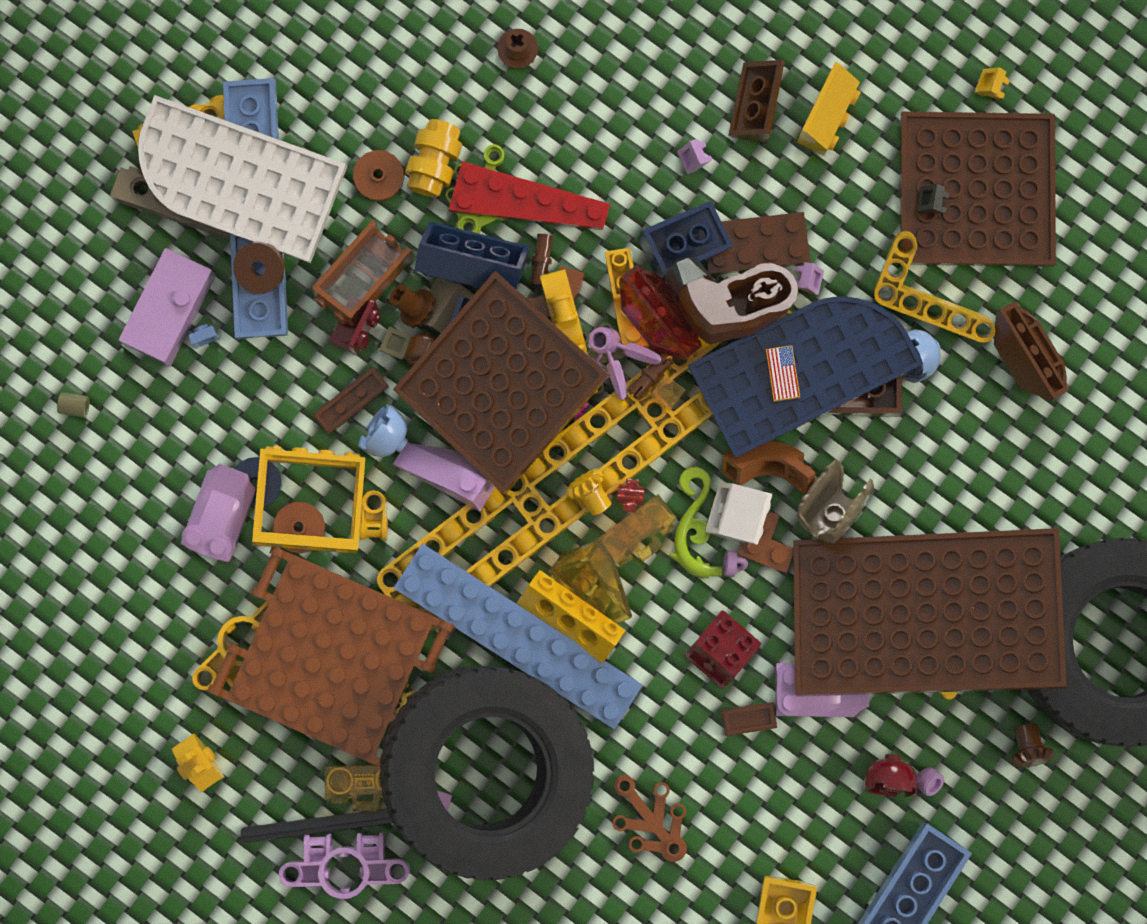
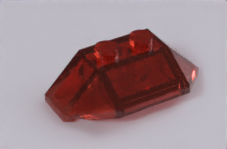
[619,264,702,360]

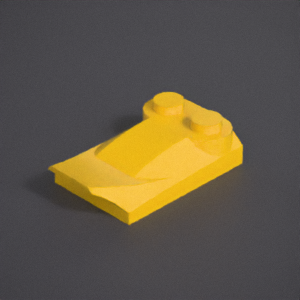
[756,876,817,924]

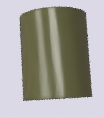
[57,392,90,418]

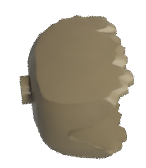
[797,460,874,544]

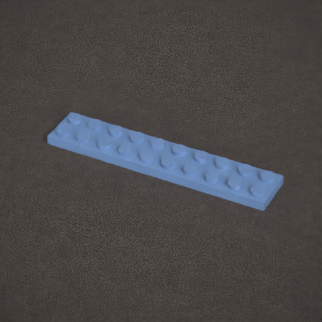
[223,78,288,339]
[394,543,643,729]

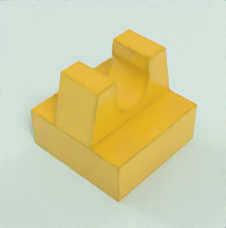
[975,67,1010,99]

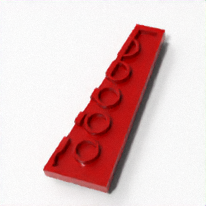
[448,161,610,230]

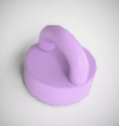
[722,550,748,577]
[917,767,944,796]

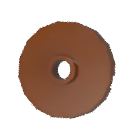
[353,150,404,202]
[273,502,326,554]

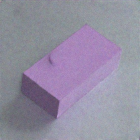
[119,248,216,367]

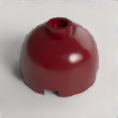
[863,754,918,797]

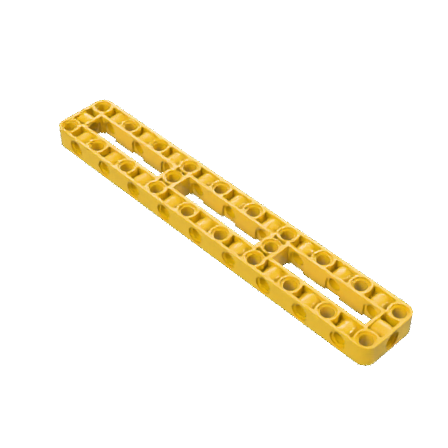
[377,310,792,633]

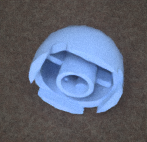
[904,329,941,383]
[358,404,408,457]

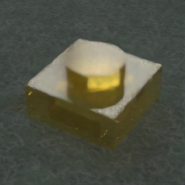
[648,373,685,410]

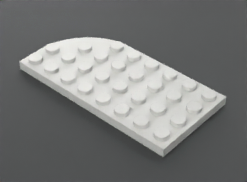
[138,95,347,263]

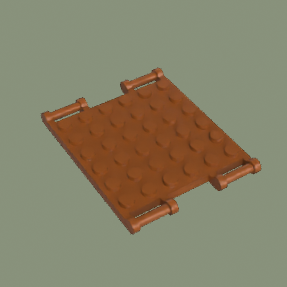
[207,546,455,767]

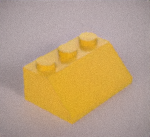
[797,62,861,156]

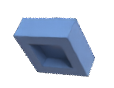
[188,325,220,349]

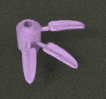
[589,327,661,400]

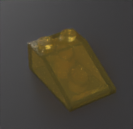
[549,539,632,624]

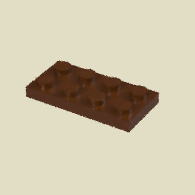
[706,212,811,275]

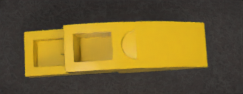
[605,248,649,354]

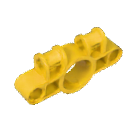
[540,269,598,393]
[192,601,269,690]

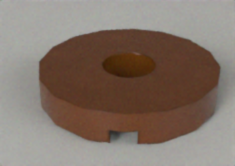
[233,242,285,294]

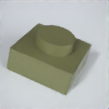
[379,326,412,361]

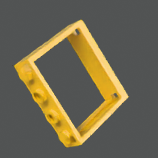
[252,446,365,554]

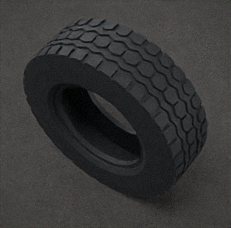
[1028,538,1147,747]
[379,666,594,880]

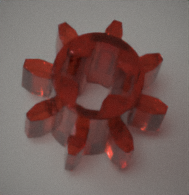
[617,479,645,512]

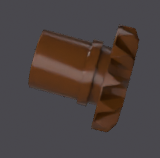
[497,29,538,69]
[390,285,436,329]
[1011,724,1055,768]

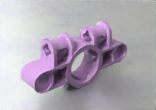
[279,832,411,899]

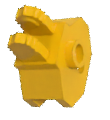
[172,734,224,792]

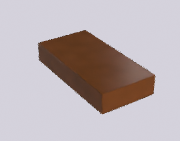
[721,702,777,736]

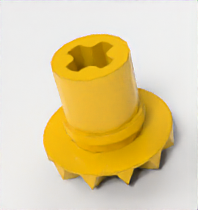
[566,469,612,516]

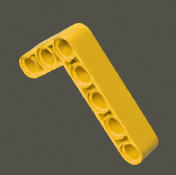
[874,231,995,343]

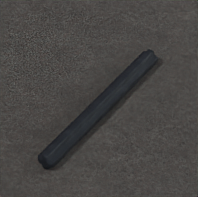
[241,808,393,843]

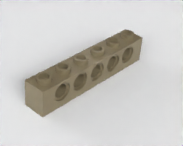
[110,166,230,240]

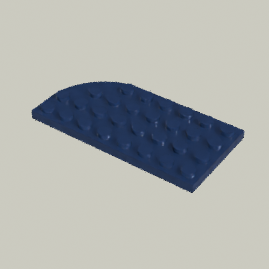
[688,297,923,458]

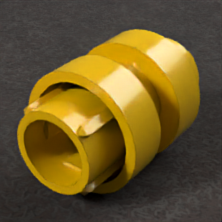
[405,119,462,198]

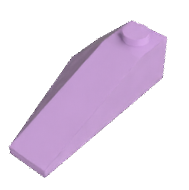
[393,443,495,512]

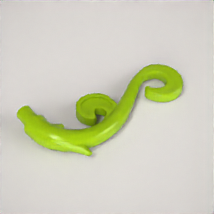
[669,467,722,579]

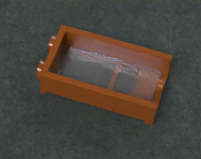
[312,220,414,327]

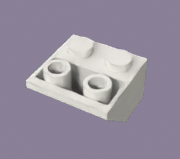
[705,482,772,545]

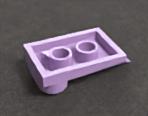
[181,463,257,562]
[775,663,869,717]

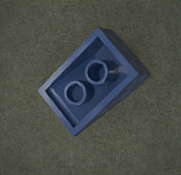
[637,201,733,284]

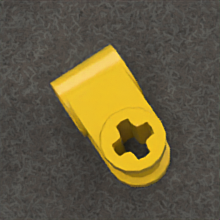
[360,490,388,540]

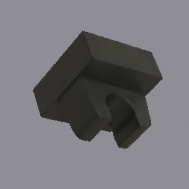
[917,184,949,214]

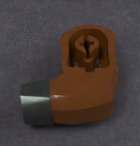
[665,257,798,344]

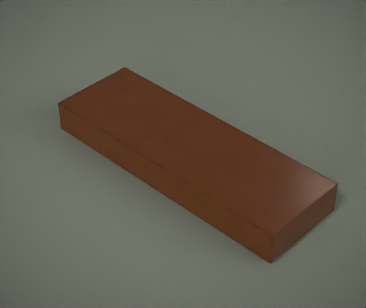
[313,367,389,436]

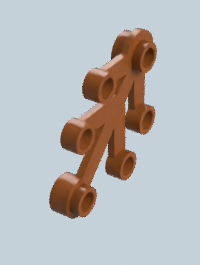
[612,775,687,862]

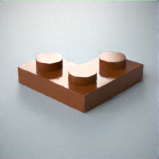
[737,511,793,574]

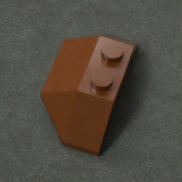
[994,301,1069,401]

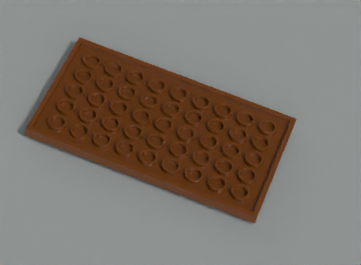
[793,528,1067,697]

